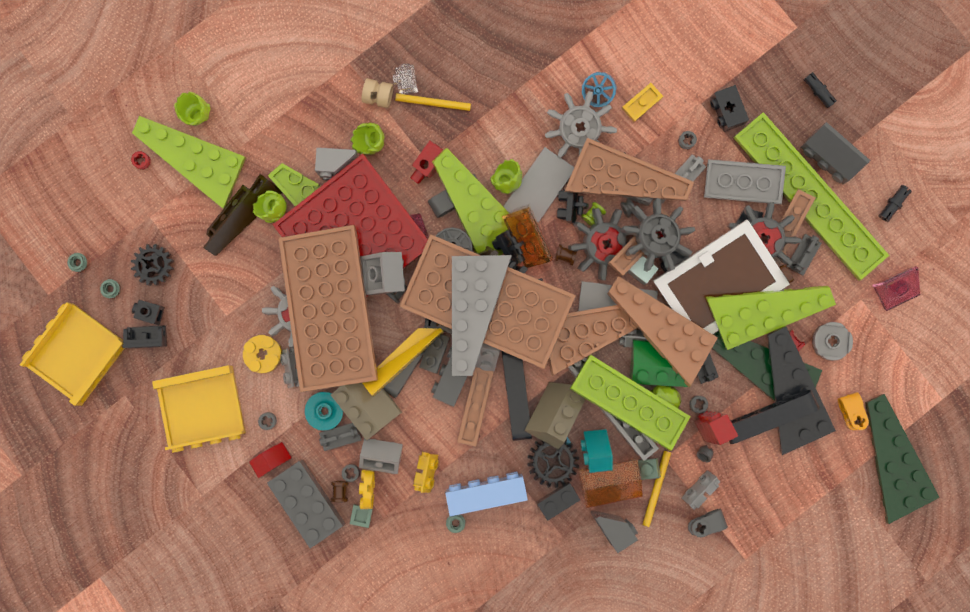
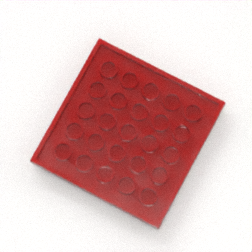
[272,153,428,298]

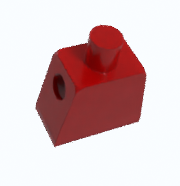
[410,140,443,184]

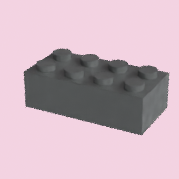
[267,460,346,548]

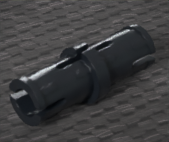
[803,72,837,108]
[878,185,912,222]

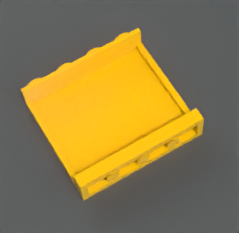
[20,302,125,406]
[152,365,246,453]

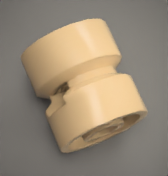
[362,78,393,108]

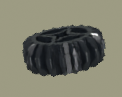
[527,439,579,488]

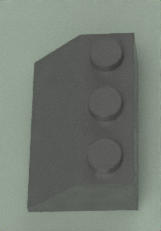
[801,122,871,184]
[590,510,638,553]

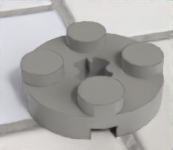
[812,322,853,361]

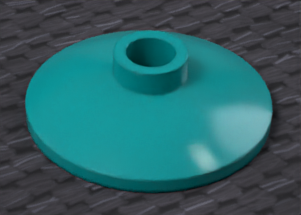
[304,392,343,431]

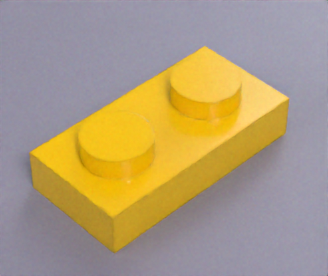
[622,83,663,122]

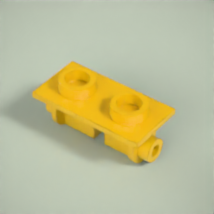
[413,452,439,493]

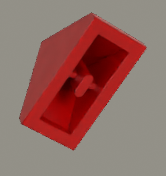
[249,442,292,478]

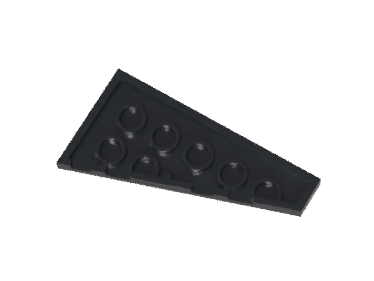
[767,326,836,455]

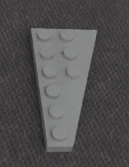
[452,255,512,376]

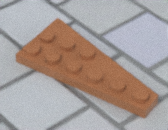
[564,138,694,201]
[607,276,718,387]
[548,305,638,376]

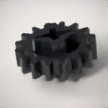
[131,244,174,286]

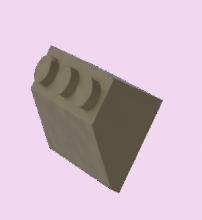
[524,382,585,449]
[331,383,402,440]

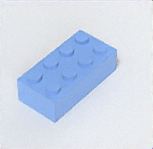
[445,471,528,516]

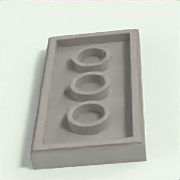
[503,147,574,231]
[704,159,786,204]
[578,281,658,311]

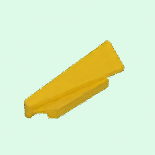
[362,328,444,396]

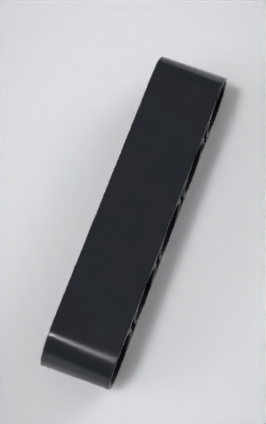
[502,351,532,441]
[729,390,820,444]

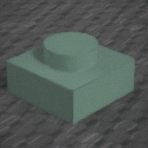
[637,458,661,480]
[350,504,373,528]

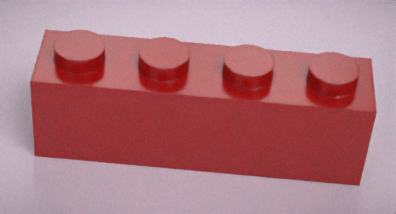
[694,411,738,445]

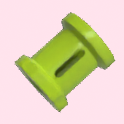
[581,202,606,226]

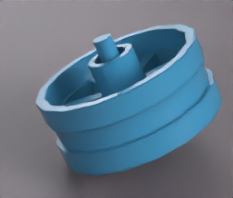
[582,72,617,107]

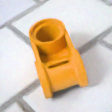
[837,392,869,431]

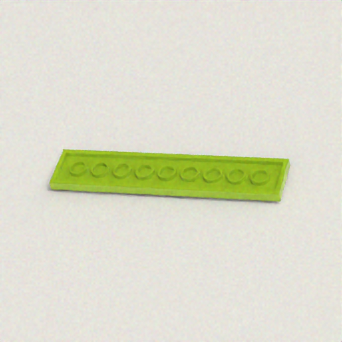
[734,112,890,281]

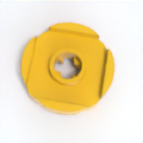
[243,335,282,373]
[359,470,375,509]

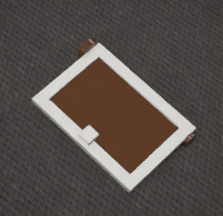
[653,220,794,334]

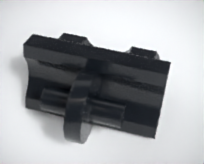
[557,190,589,224]
[492,229,525,267]

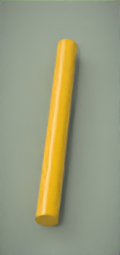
[395,93,471,111]
[642,450,671,527]

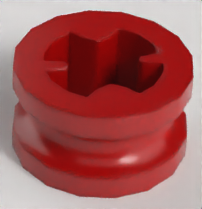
[131,151,151,170]

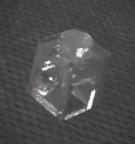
[392,63,418,94]

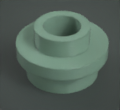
[67,253,87,272]
[100,279,120,298]
[446,514,465,533]

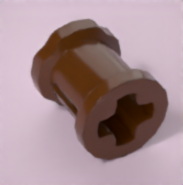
[555,244,577,265]
[331,481,348,502]

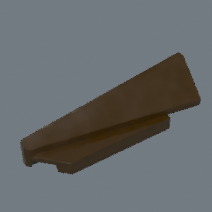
[203,174,282,256]

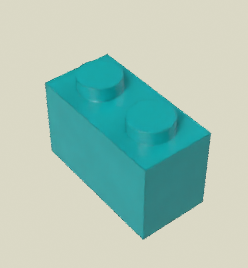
[580,429,613,473]

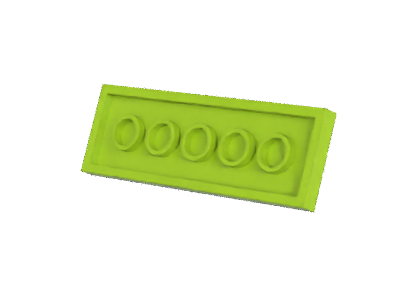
[570,355,691,451]

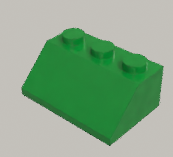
[629,340,688,387]

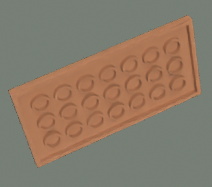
[279,225,378,392]
[399,234,576,369]

